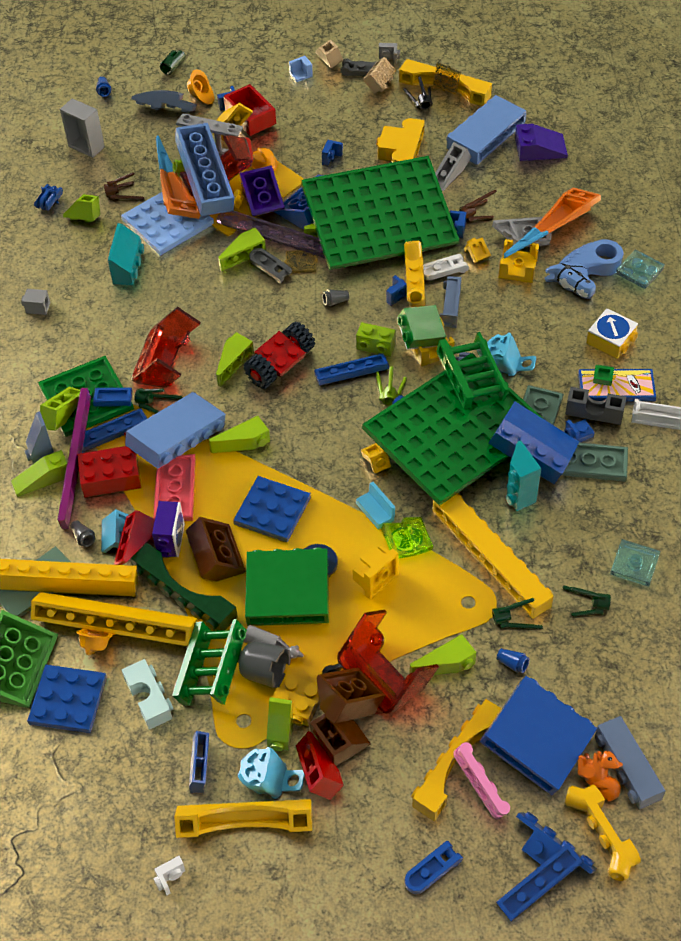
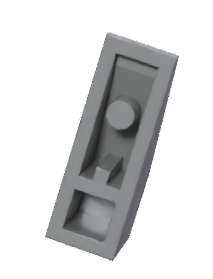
[435,142,472,192]

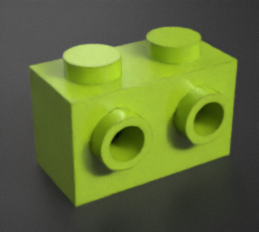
[356,322,396,357]

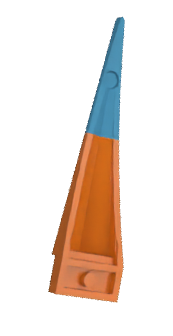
[156,136,201,219]
[504,187,601,258]

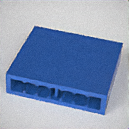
[479,676,598,796]

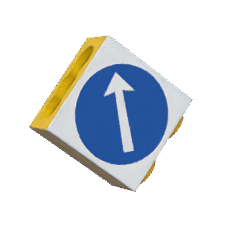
[586,308,638,359]

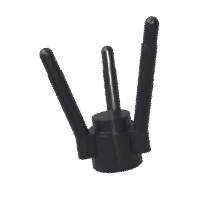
[403,76,433,110]

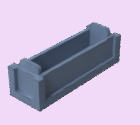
[439,276,462,328]

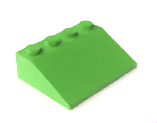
[0,609,58,708]

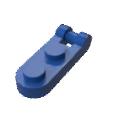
[405,841,463,894]

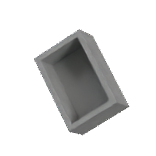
[60,98,105,158]

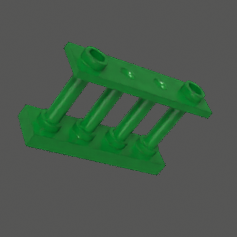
[436,332,509,410]
[172,619,247,706]

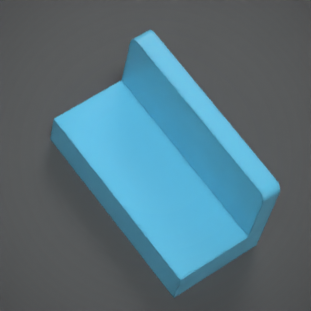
[356,482,395,530]
[101,509,128,553]

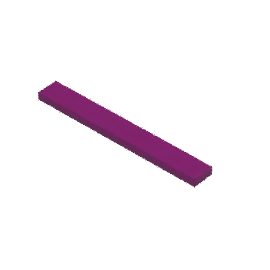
[57,388,91,529]

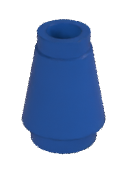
[96,77,112,97]
[496,648,530,673]

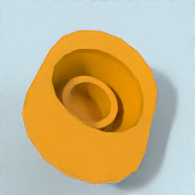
[187,69,215,105]
[247,147,278,171]
[76,628,115,655]

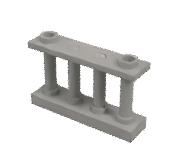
[176,113,245,167]

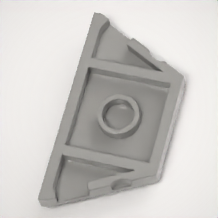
[492,217,552,247]

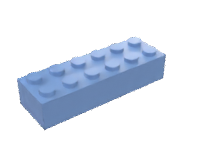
[175,123,234,216]

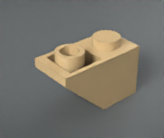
[315,39,343,68]

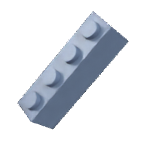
[595,716,666,810]

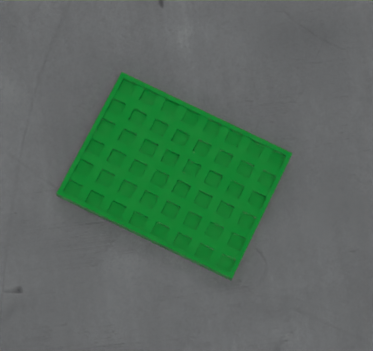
[301,156,460,270]
[362,353,542,506]

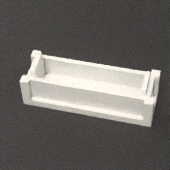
[631,399,681,430]

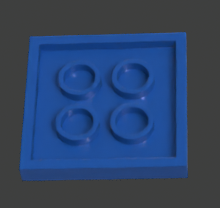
[233,476,311,542]
[27,664,107,734]

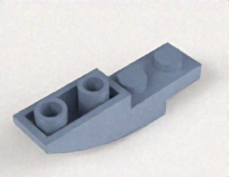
[131,90,197,113]

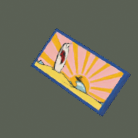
[578,369,656,401]

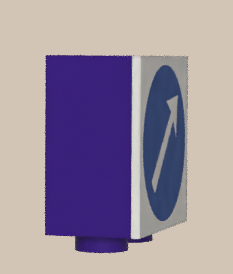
[152,501,185,558]

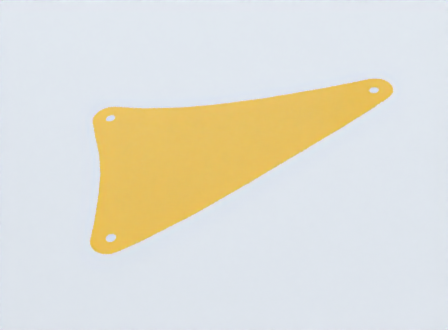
[86,404,497,749]

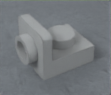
[379,43,400,65]

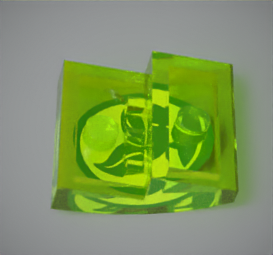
[381,517,434,559]

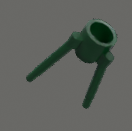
[134,388,183,414]
[562,585,611,617]
[492,598,543,629]

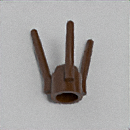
[104,172,144,200]
[459,190,497,222]

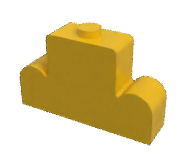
[376,118,425,162]

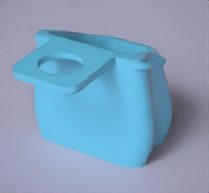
[487,332,537,376]
[238,747,305,799]

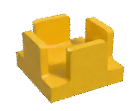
[353,545,398,599]

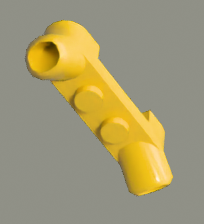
[404,240,426,307]
[565,784,641,881]

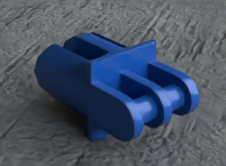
[34,184,63,211]

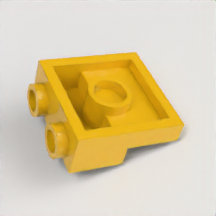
[268,673,319,727]

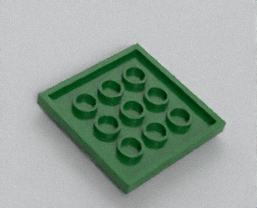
[38,356,134,437]

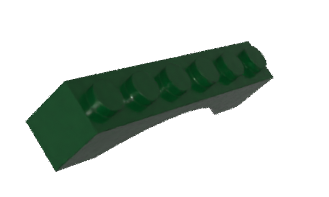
[130,543,238,631]

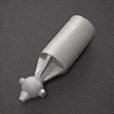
[244,625,304,659]

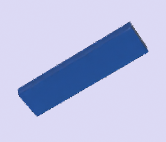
[314,353,389,386]
[82,408,147,453]
[496,843,583,921]

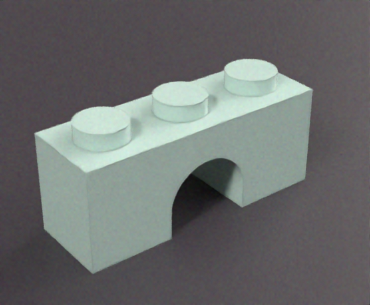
[121,659,174,730]

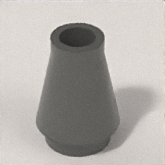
[322,289,349,307]
[70,520,95,547]

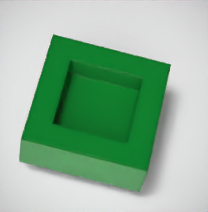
[593,365,614,386]

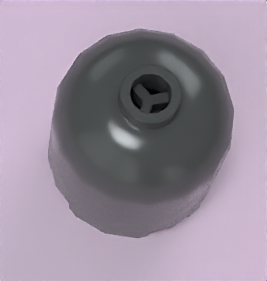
[238,641,291,688]

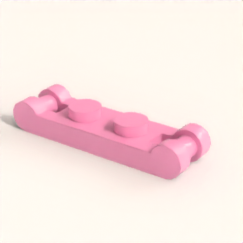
[454,742,510,819]

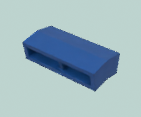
[189,731,209,793]

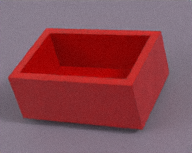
[223,84,277,136]
[77,446,141,498]

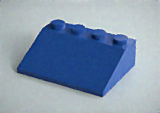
[274,175,324,229]
[489,401,580,484]

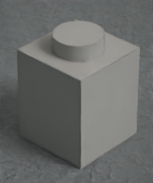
[21,289,50,315]

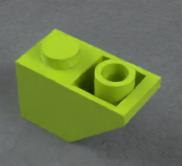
[63,194,101,222]

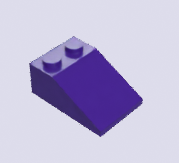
[515,124,568,161]
[240,165,285,217]

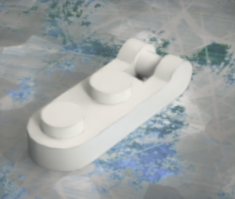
[423,254,469,280]

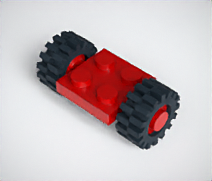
[243,321,315,389]

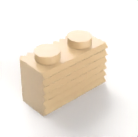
[362,57,396,94]

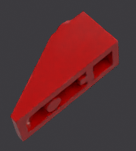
[114,510,155,565]
[295,731,344,800]

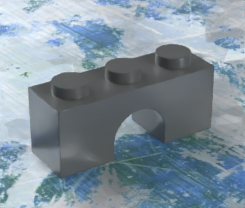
[565,386,626,425]

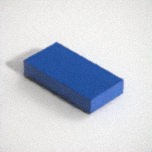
[93,388,133,406]

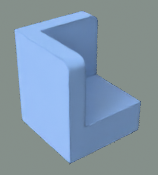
[289,56,313,82]

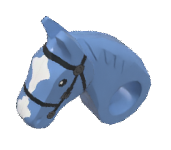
[544,239,624,299]

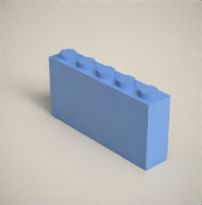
[446,95,526,165]
[125,392,226,469]

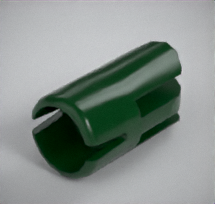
[159,50,186,75]

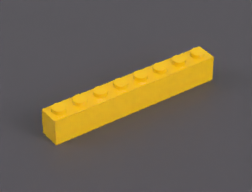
[432,493,554,619]
[0,559,138,597]
[31,592,197,646]

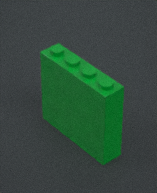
[245,547,329,626]

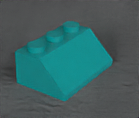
[108,223,144,285]
[506,440,541,511]

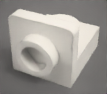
[153,856,185,895]

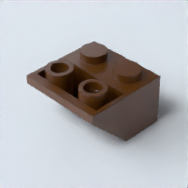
[310,714,371,766]

